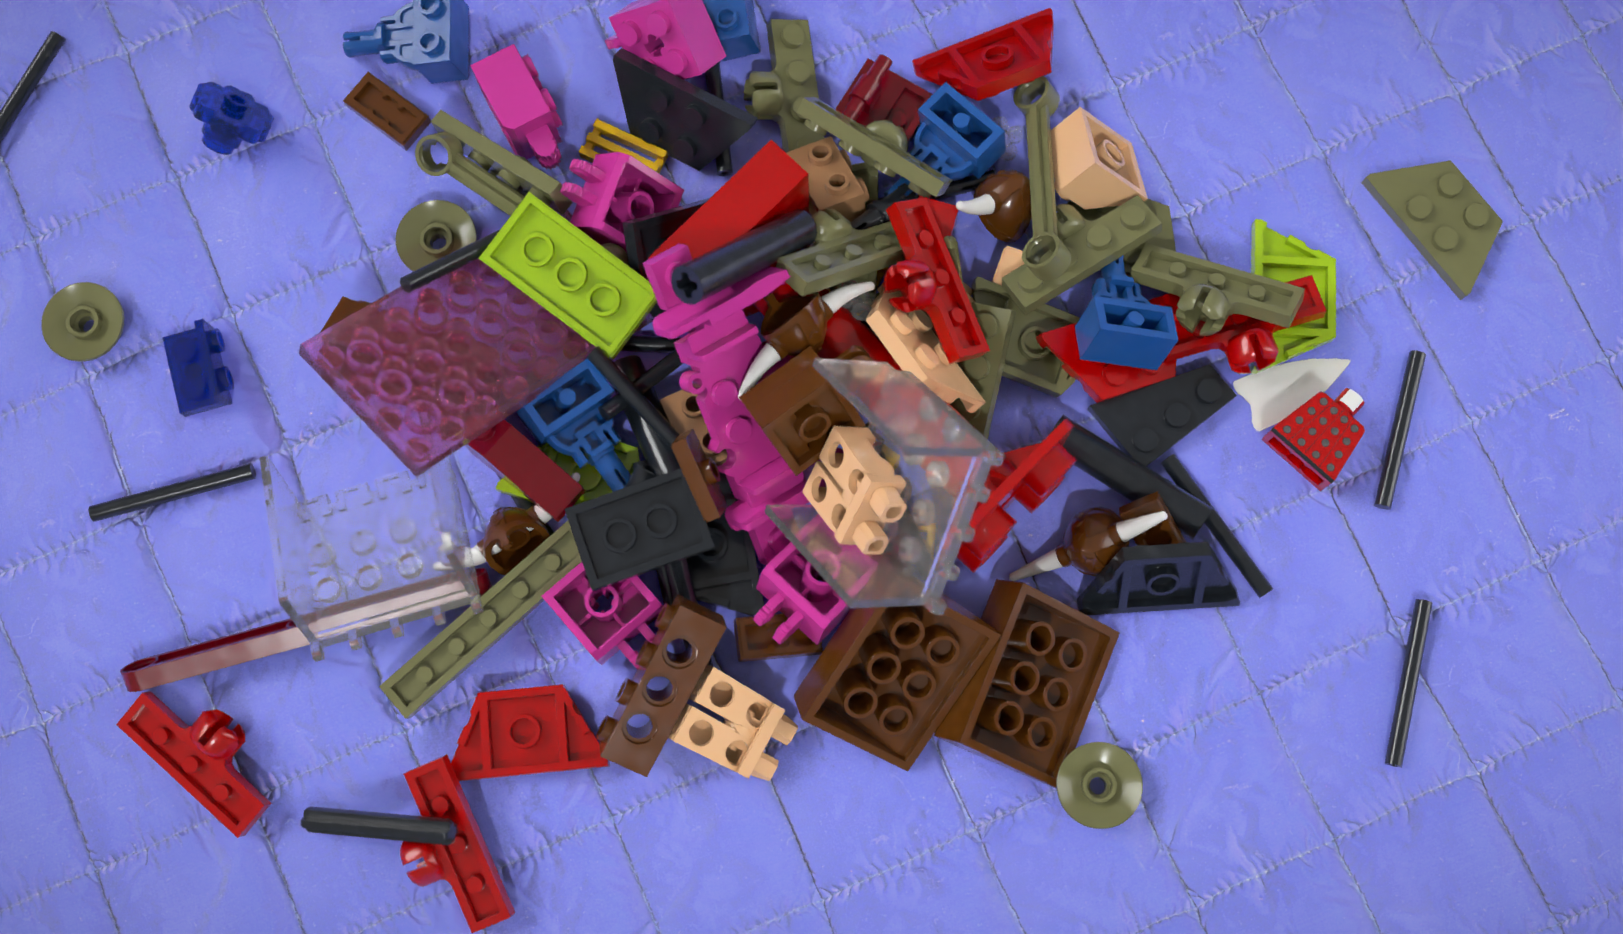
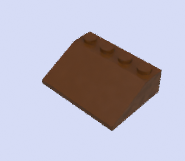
[794,558,1001,771]
[934,579,1120,788]

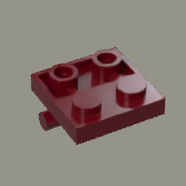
[836,54,933,145]

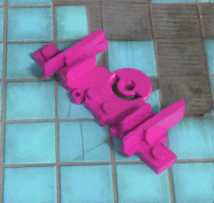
[642,244,844,566]

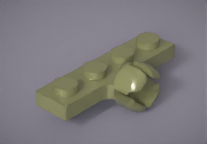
[744,19,824,153]
[796,97,952,198]
[431,110,573,215]
[1002,195,1162,315]
[776,208,905,297]
[1131,243,1305,336]
[949,302,1016,439]

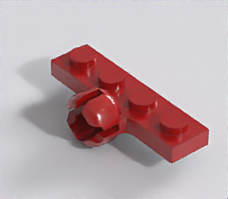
[884,197,990,364]
[1165,275,1327,374]
[116,691,271,838]
[400,754,515,933]

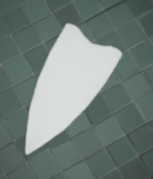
[1233,359,1351,432]

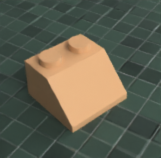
[1051,107,1148,209]

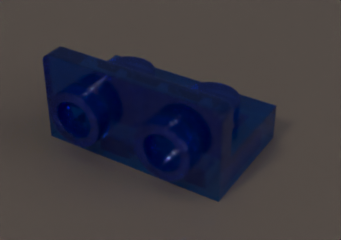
[162,318,234,417]

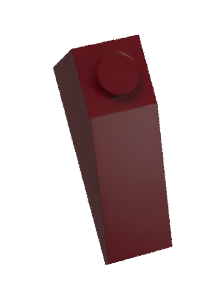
[455,403,586,522]

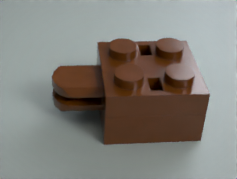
[739,345,879,476]

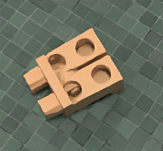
[802,426,907,554]
[668,664,798,781]

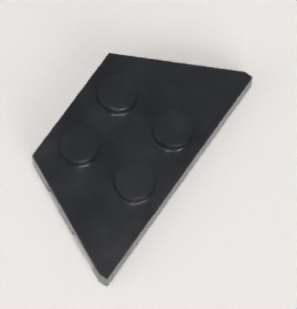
[613,48,757,171]
[687,472,764,616]
[1077,542,1240,615]

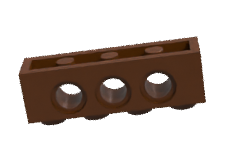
[596,594,727,777]

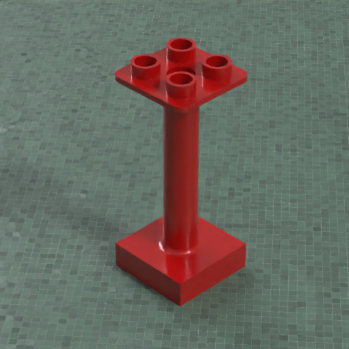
[648,139,1077,573]

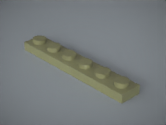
[379,521,582,719]

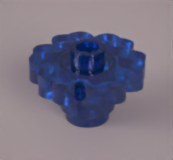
[189,82,274,155]

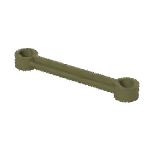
[1014,76,1071,281]
[415,132,629,266]

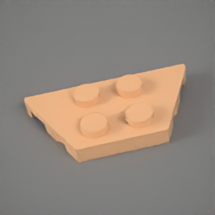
[866,282,986,413]

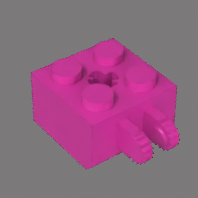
[605,0,726,80]
[470,44,563,170]
[560,152,684,253]
[753,515,878,645]
[541,562,663,669]

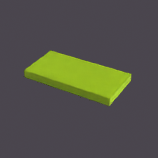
[478,192,657,360]

